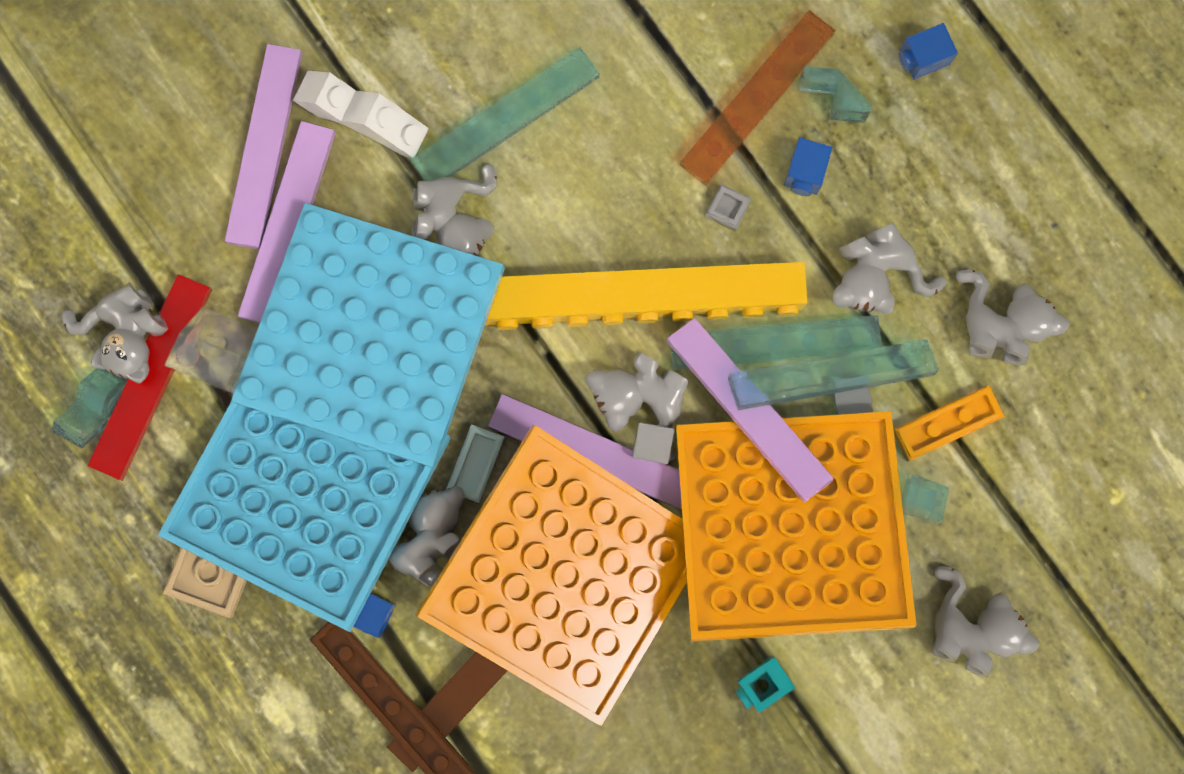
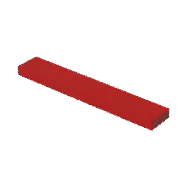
[87,274,212,481]

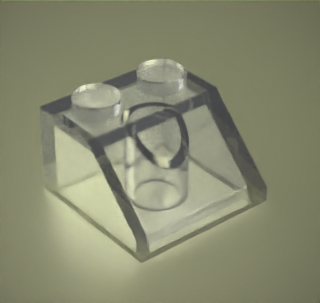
[165,307,258,395]

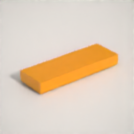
[893,385,1005,462]

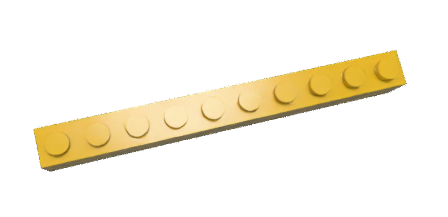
[485,262,807,330]

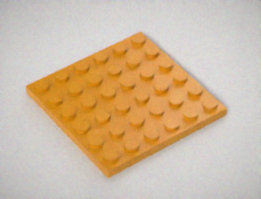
[676,411,916,641]
[415,425,687,726]

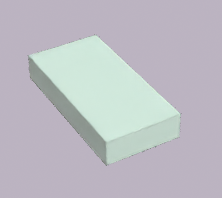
[446,424,505,504]

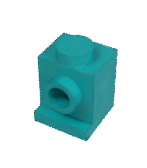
[735,656,795,713]

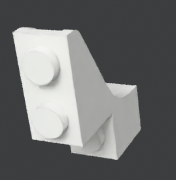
[293,70,429,158]

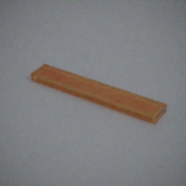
[680,10,836,186]

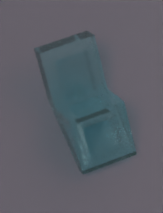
[799,66,871,123]
[52,369,128,449]
[902,475,949,525]

